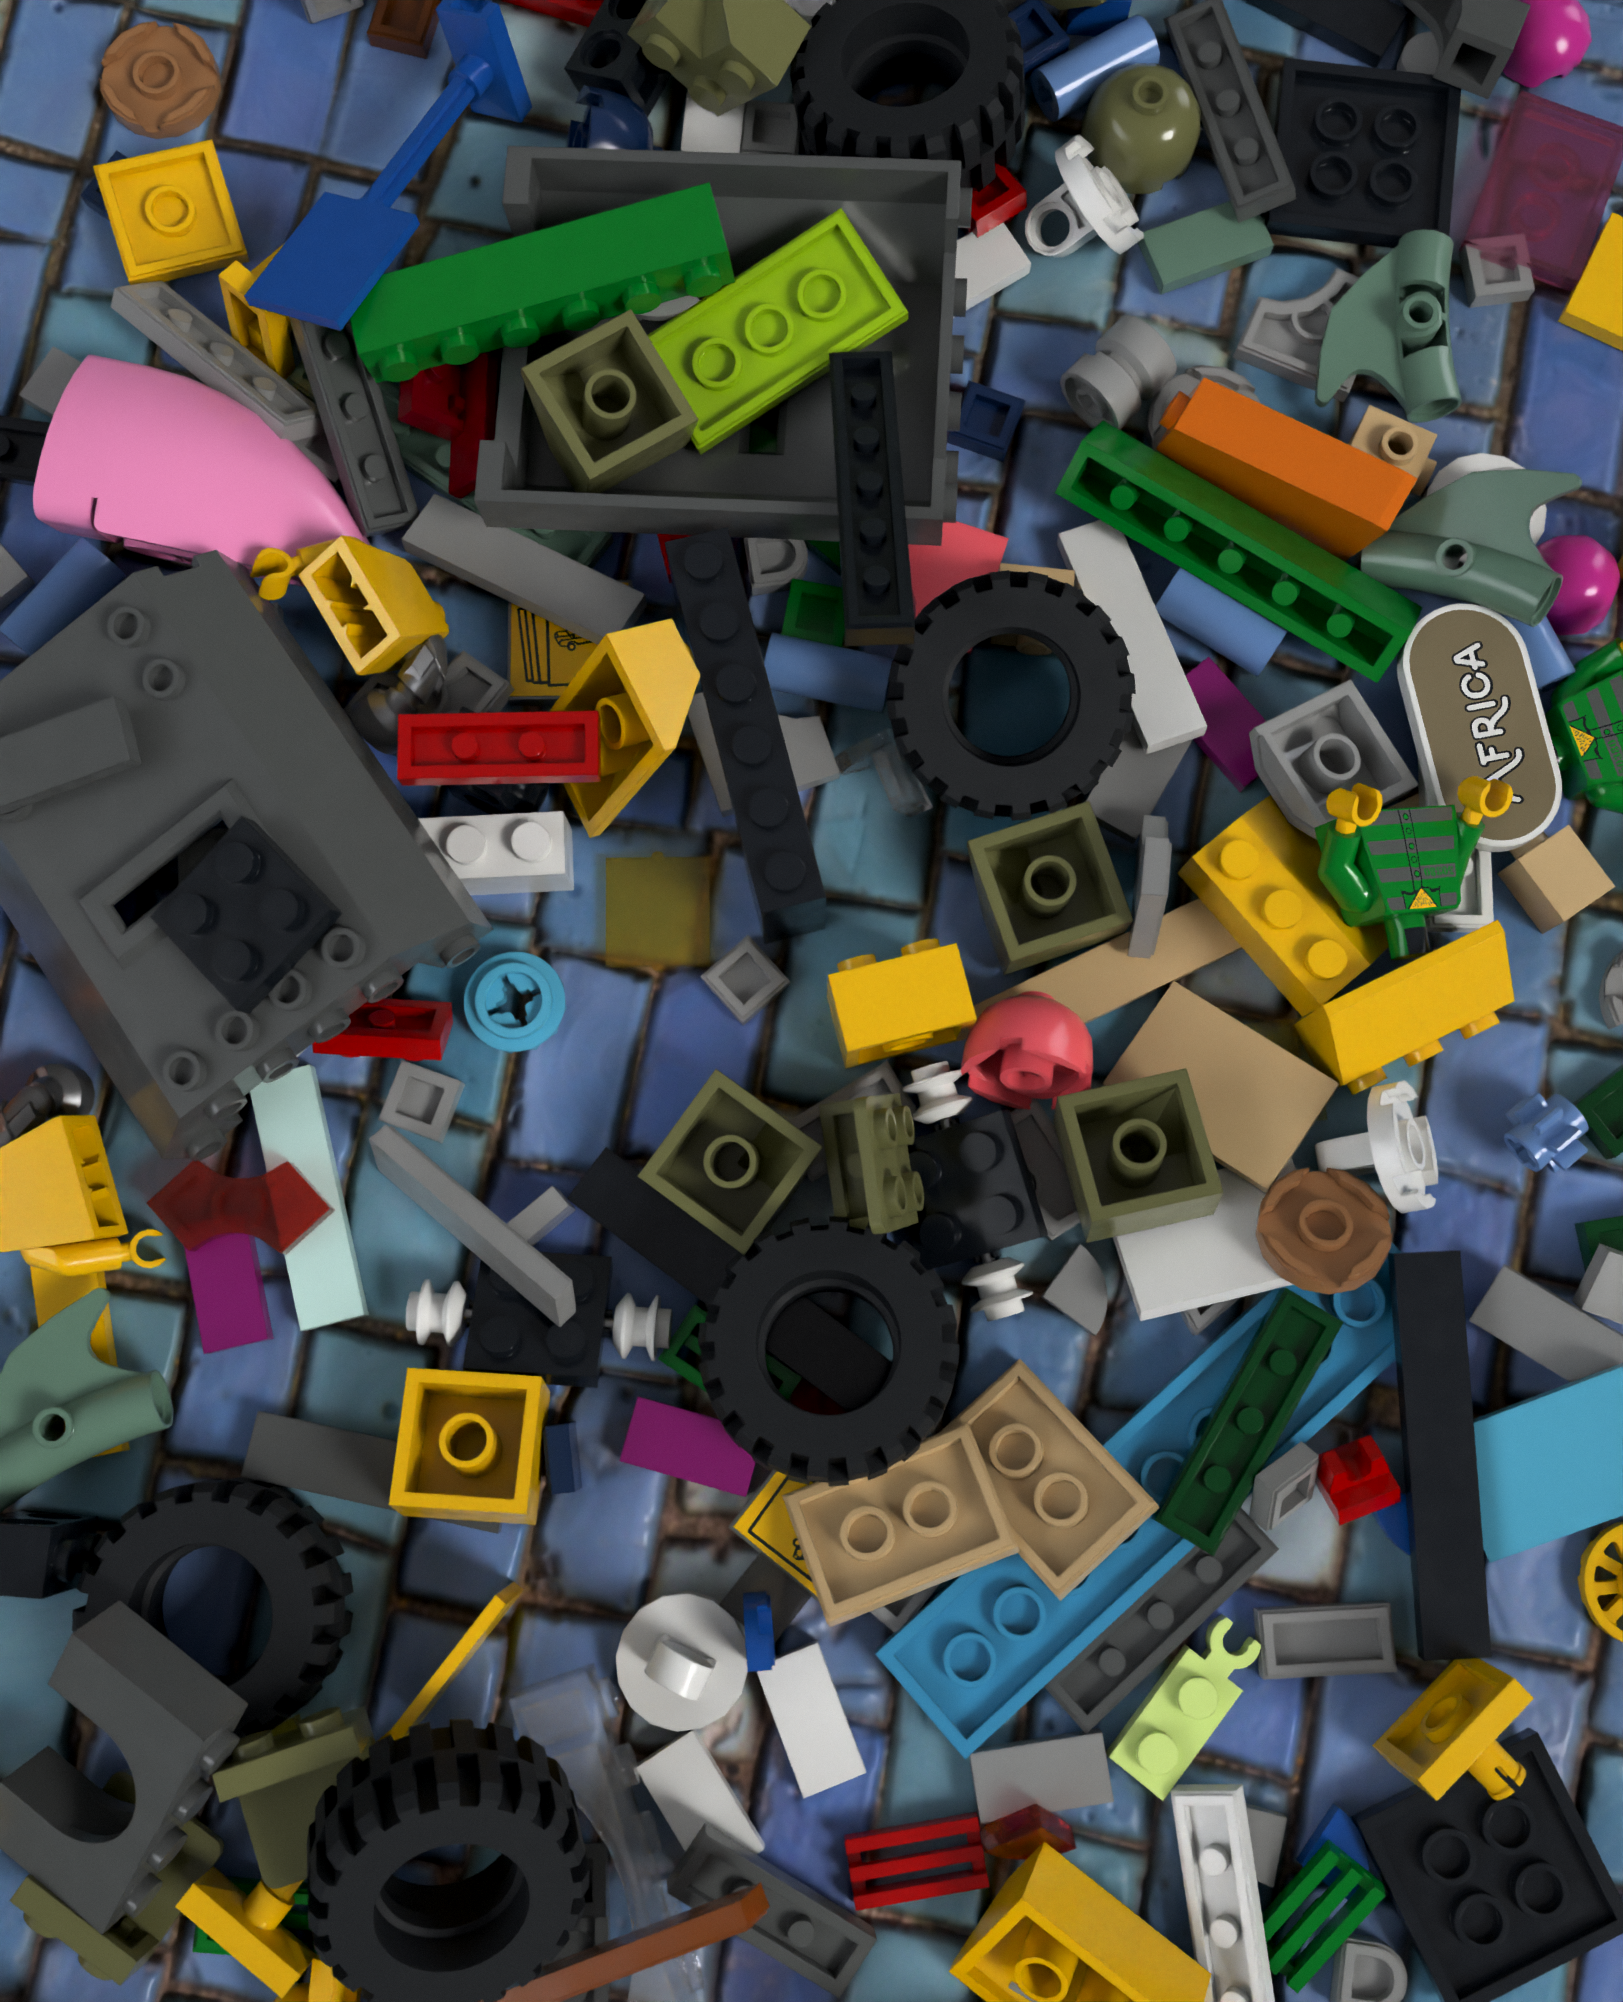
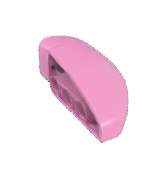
[33,354,370,587]

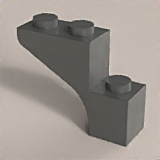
[1400,0,1531,99]

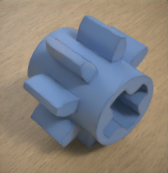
[1504,1092,1589,1173]

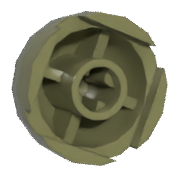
[1080,63,1200,194]

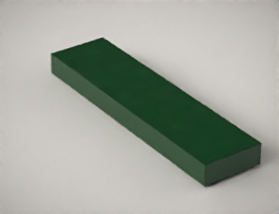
[1151,1288,1344,1556]

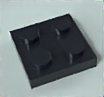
[150,816,343,1014]

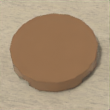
[99,21,221,139]
[1255,1167,1392,1295]

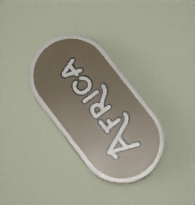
[1397,604,1562,852]

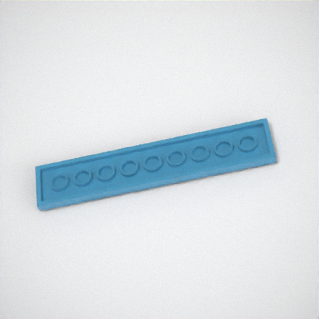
[874,1242,1402,1759]

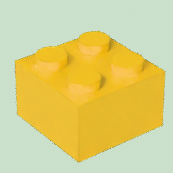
[827,938,977,1069]
[389,1368,551,1525]

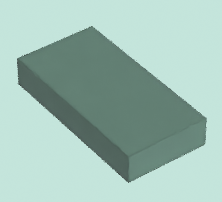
[1138,201,1274,295]

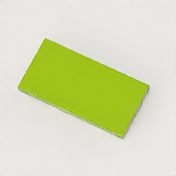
[647,208,908,455]

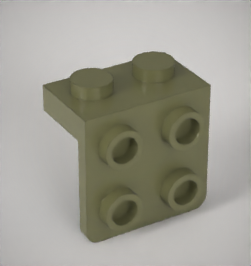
[819,1093,924,1235]
[212,1705,376,1889]
[9,1769,224,1986]

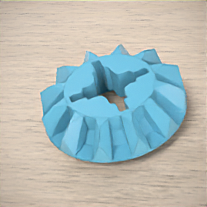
[464,952,567,1054]

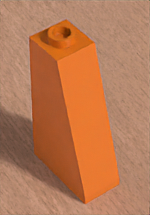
[1156,377,1417,562]

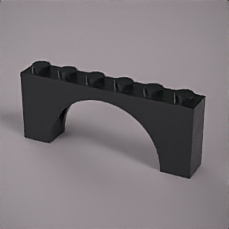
[664,527,826,944]

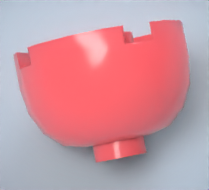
[961,991,1093,1110]

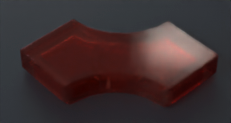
[147,1160,335,1255]

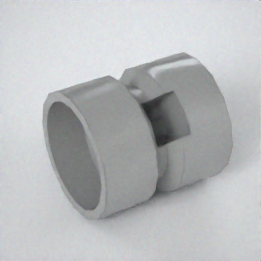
[1060,315,1177,430]

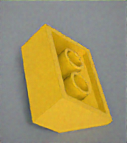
[550,618,700,838]
[1177,795,1388,1017]
[1292,920,1515,1095]
[949,1842,1211,2002]

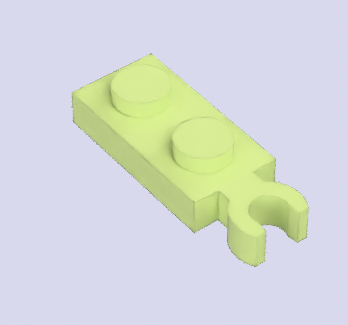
[1106,1614,1261,1801]

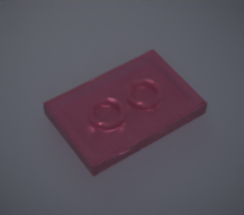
[1458,90,1623,292]

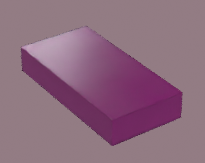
[1185,657,1266,792]
[180,1212,274,1354]
[619,1396,756,1497]

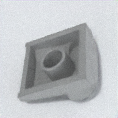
[1249,679,1419,840]

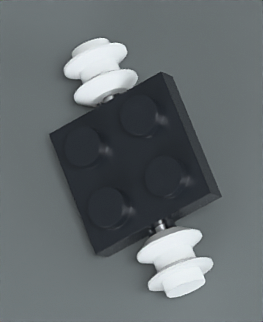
[902,1061,1048,1322]
[406,1252,672,1388]

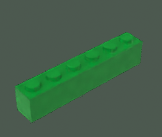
[350,182,735,383]
[1055,420,1423,683]

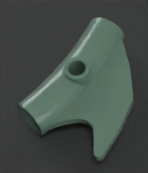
[1314,229,1462,423]
[1361,469,1582,627]
[0,1288,173,1513]

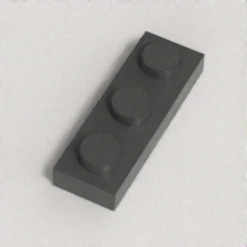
[666,1823,877,1998]

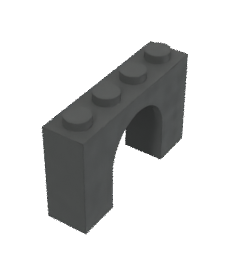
[0,1600,248,1935]

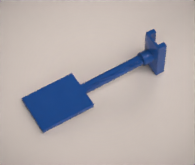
[244,0,532,331]

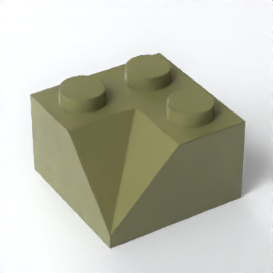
[627,0,811,116]
[521,309,699,493]
[967,801,1134,975]
[1053,1068,1224,1243]
[638,1069,823,1255]

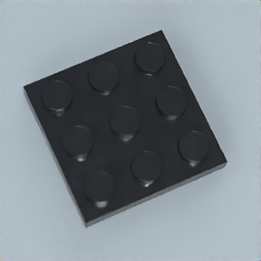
[1265,58,1461,248]
[1351,1727,1623,2002]

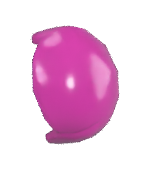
[1503,0,1592,88]
[1536,535,1620,635]

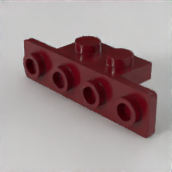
[398,348,502,499]

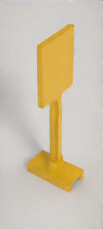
[175,1582,524,1998]

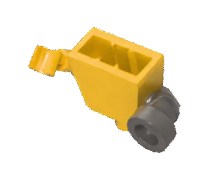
[250,535,449,755]
[0,1064,166,1277]

